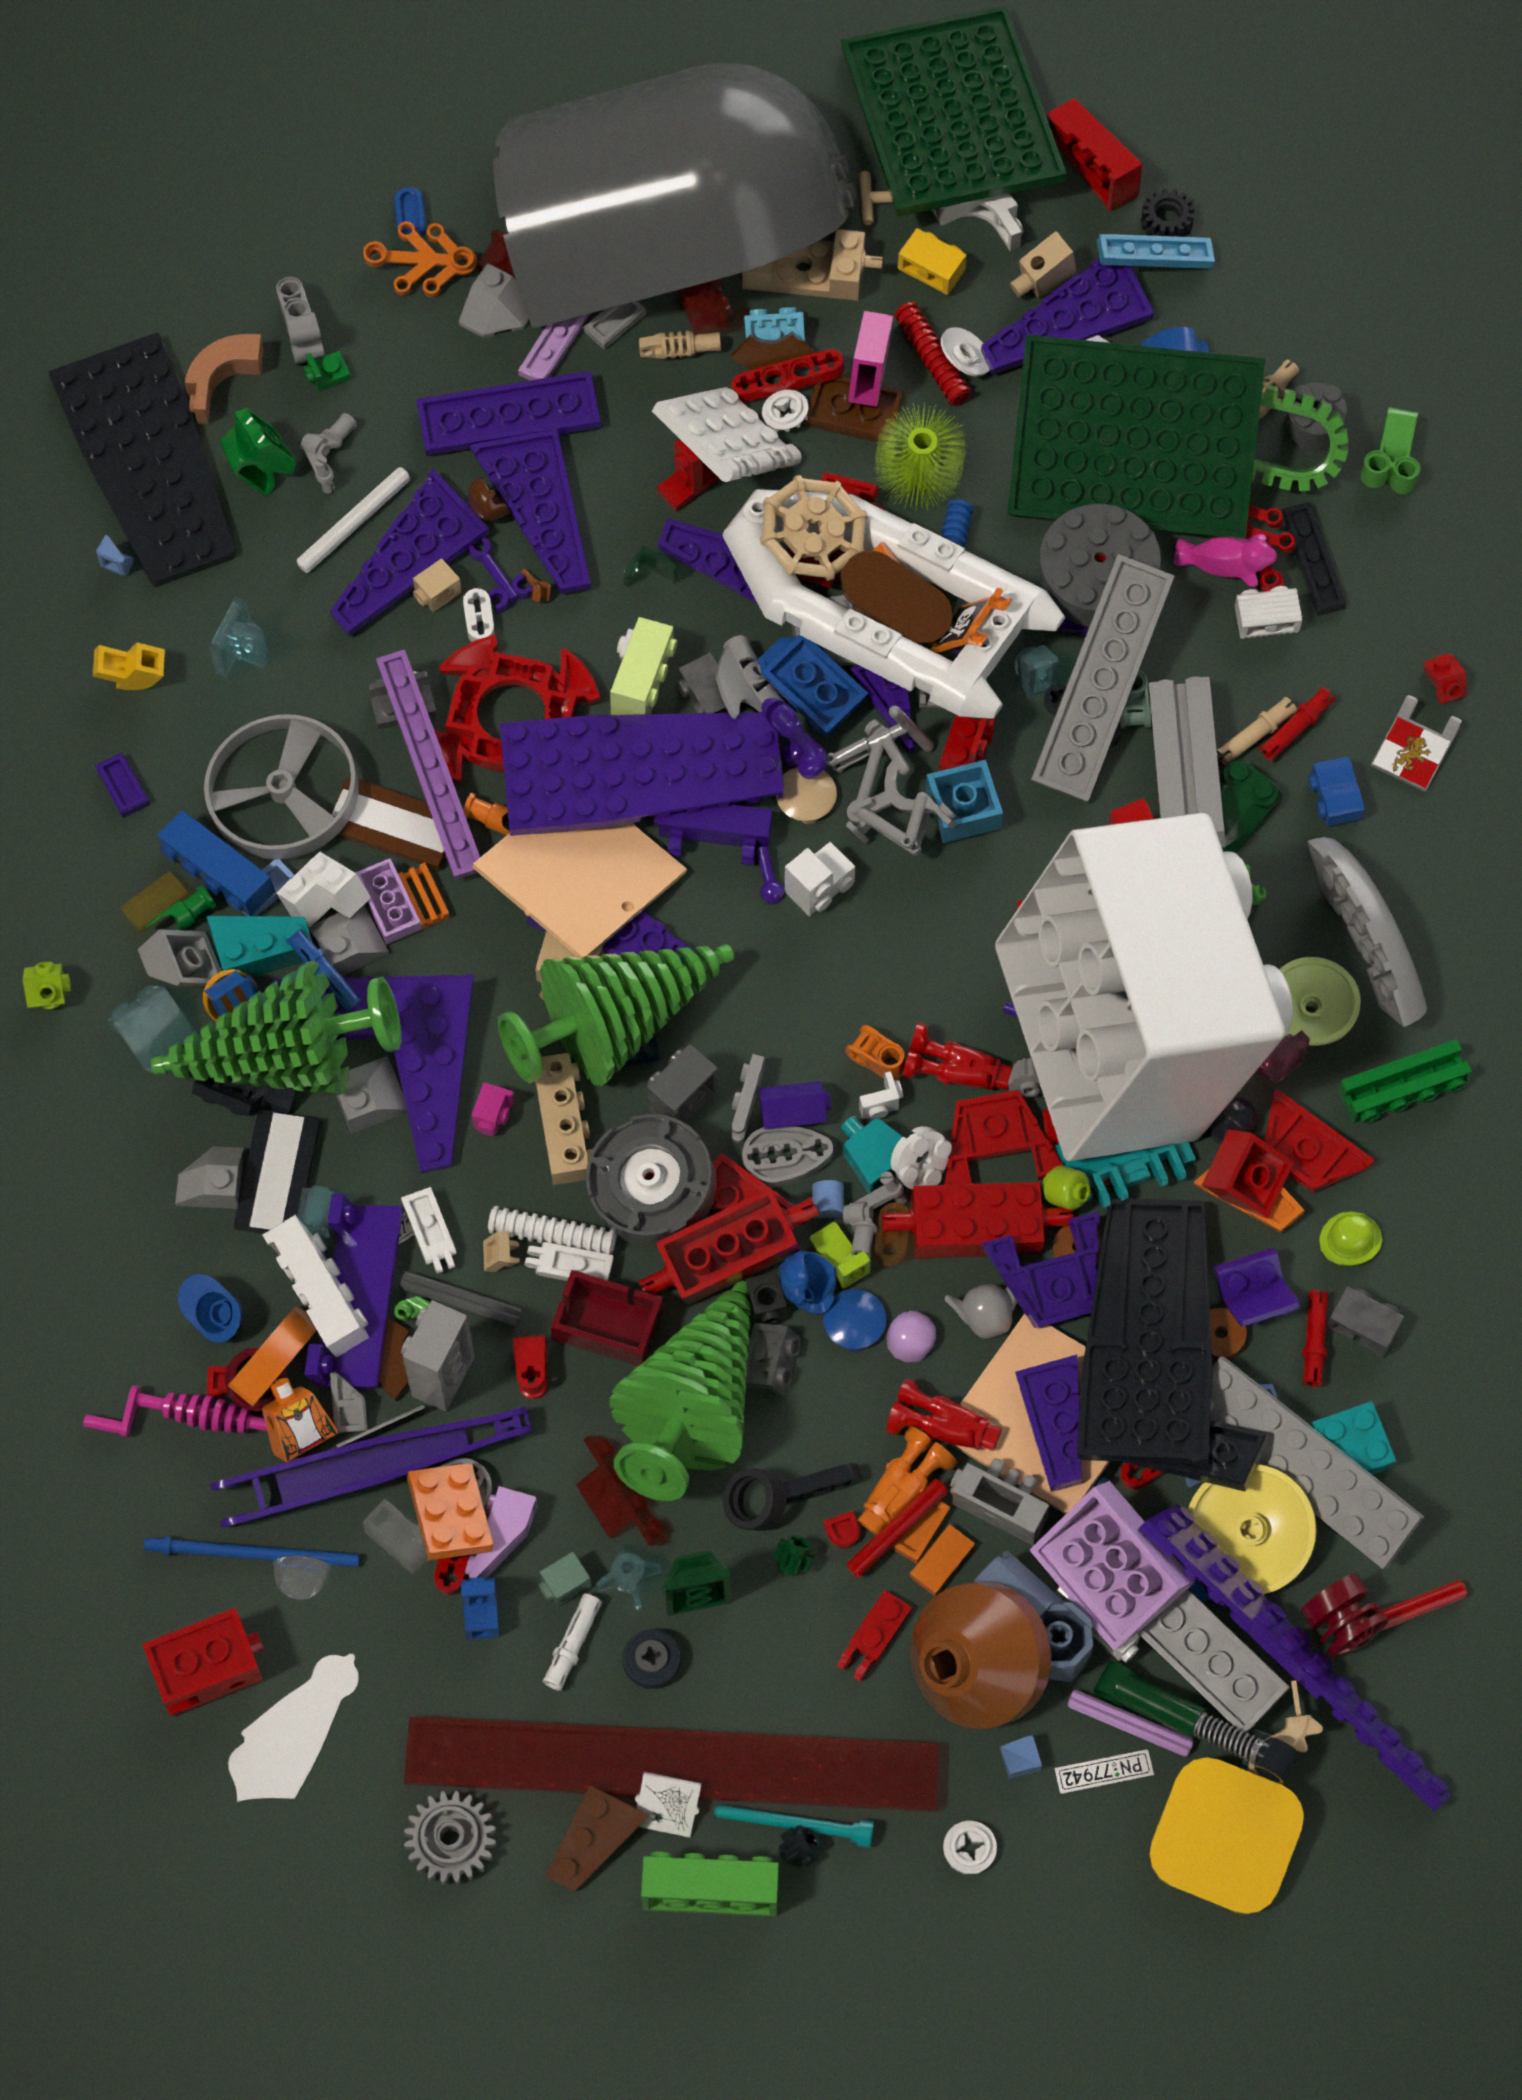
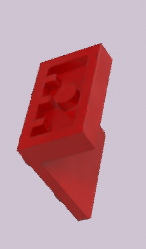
[938,715,997,771]

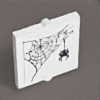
[635,1772,701,1837]

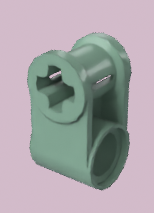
[1119,670,1151,729]

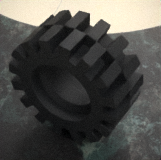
[1141,188,1195,237]

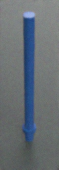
[144,1536,360,1567]

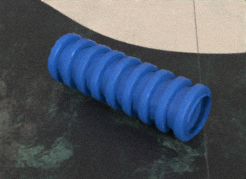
[941,499,974,548]

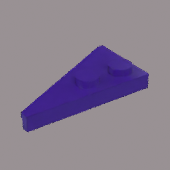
[850,665,915,754]

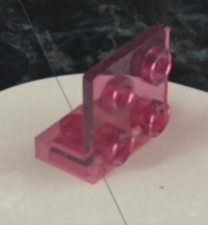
[1257,1030,1310,1084]

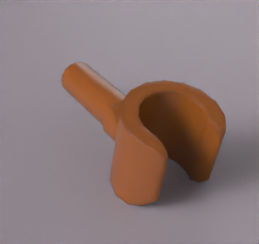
[520,568,551,602]

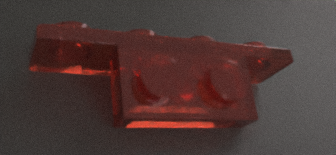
[576,1435,668,1546]

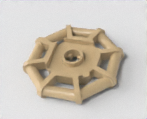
[759,475,868,581]

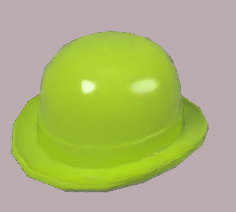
[1319,1211,1383,1266]

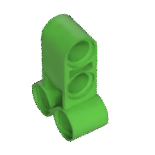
[1361,407,1420,494]

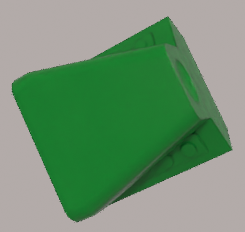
[220,408,296,496]

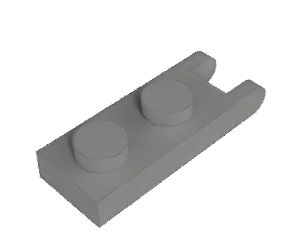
[732,1054,765,1143]

